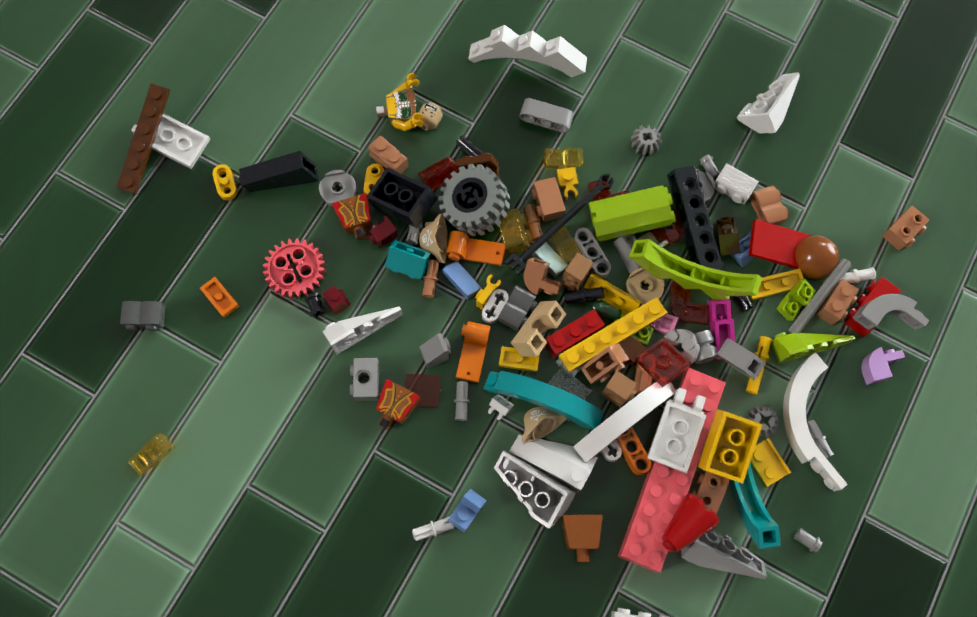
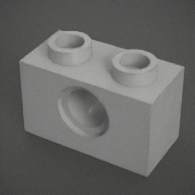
[350,358,379,401]

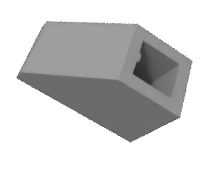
[420,333,451,369]
[717,338,766,380]

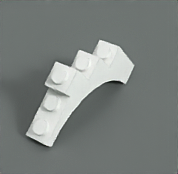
[469,25,587,77]

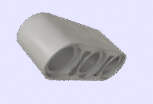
[519,98,574,133]
[573,228,611,280]

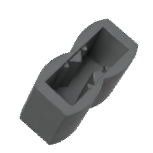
[498,285,538,331]
[120,301,166,331]

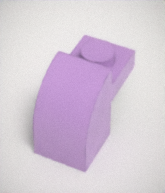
[861,347,905,385]

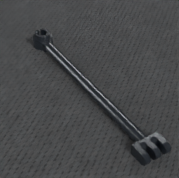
[504,174,614,276]

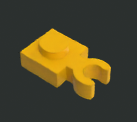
[556,167,578,200]

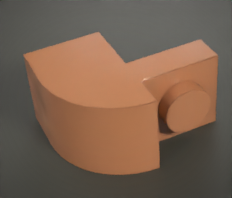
[524,257,563,295]

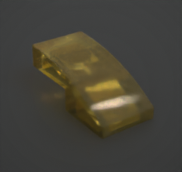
[544,147,583,168]
[550,225,583,263]

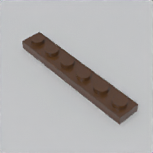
[116,83,171,195]

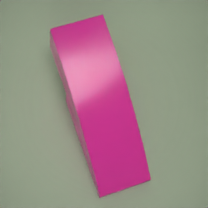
[707,299,735,359]

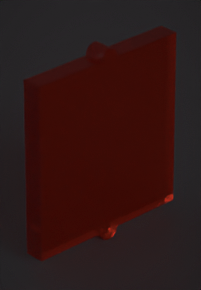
[405,374,441,407]

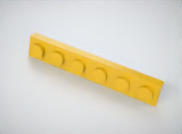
[558,297,668,373]

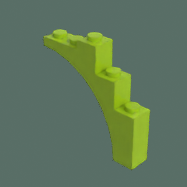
[629,239,762,300]

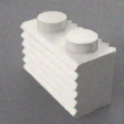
[715,163,759,204]

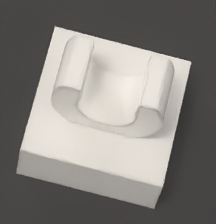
[488,394,514,420]

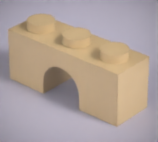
[511,301,566,357]

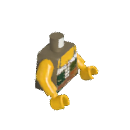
[376,73,424,131]

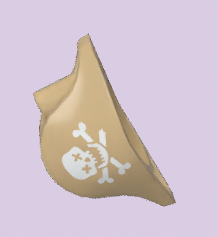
[419,213,448,263]
[522,407,567,444]

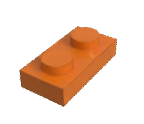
[200,277,240,318]

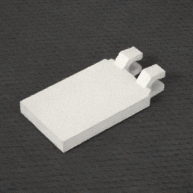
[131,113,210,169]
[647,388,707,473]

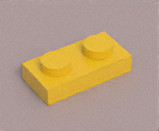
[499,346,540,372]

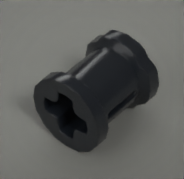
[304,293,326,317]

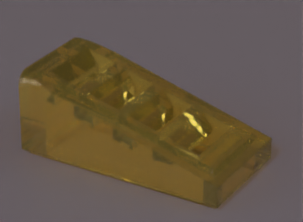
[128,433,175,476]

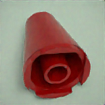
[662,494,719,552]

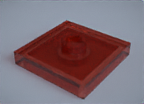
[635,337,692,387]

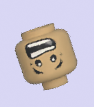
[419,102,443,130]

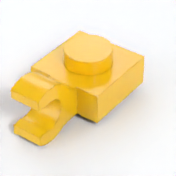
[475,274,501,309]

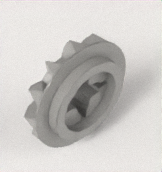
[748,405,780,437]

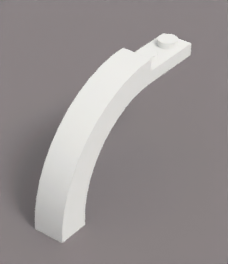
[783,352,848,491]

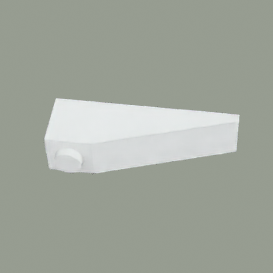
[737,73,800,134]
[322,307,402,355]
[509,435,597,493]

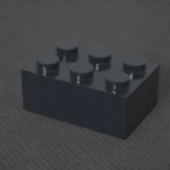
[366,167,437,228]

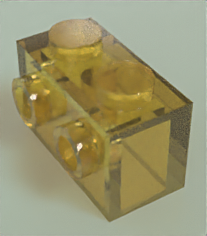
[499,208,532,255]

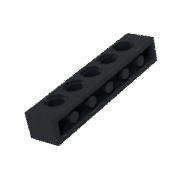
[667,166,724,271]

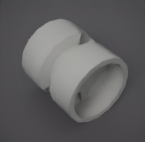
[694,330,719,364]

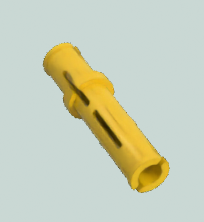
[745,336,772,395]

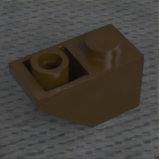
[716,217,741,256]

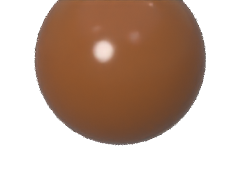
[795,235,839,280]

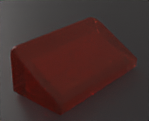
[418,156,460,190]

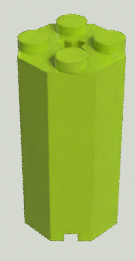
[589,185,676,242]

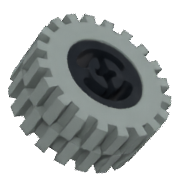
[439,164,510,236]

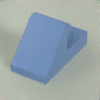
[448,489,487,532]

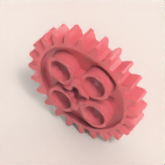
[263,238,326,299]

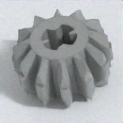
[631,125,662,156]

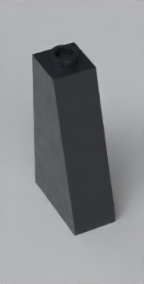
[239,151,318,192]

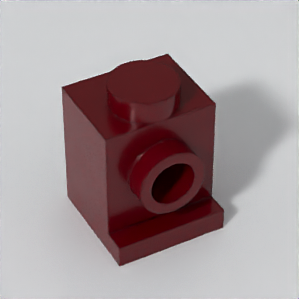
[367,216,398,249]
[322,285,351,315]

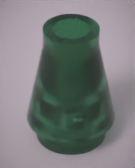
[591,299,621,320]

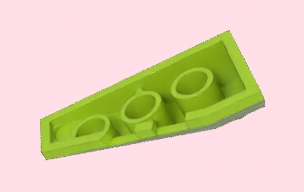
[770,332,856,364]

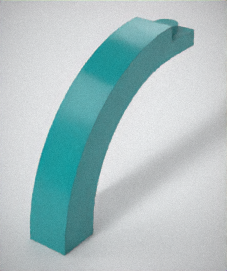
[483,371,604,430]
[730,464,781,549]

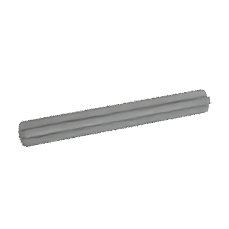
[789,259,851,334]

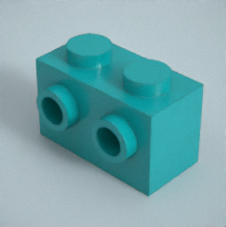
[385,240,431,279]

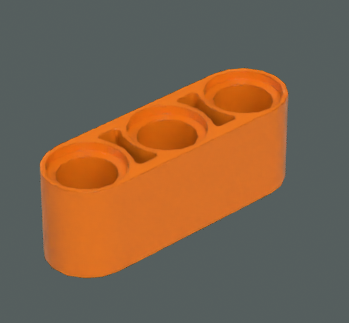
[616,427,652,475]

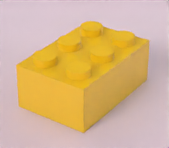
[697,409,763,484]

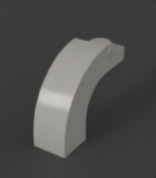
[853,294,929,330]

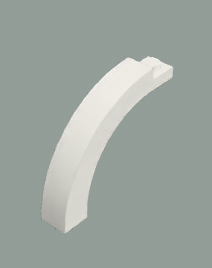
[574,377,676,463]

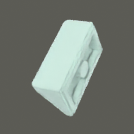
[532,242,568,278]

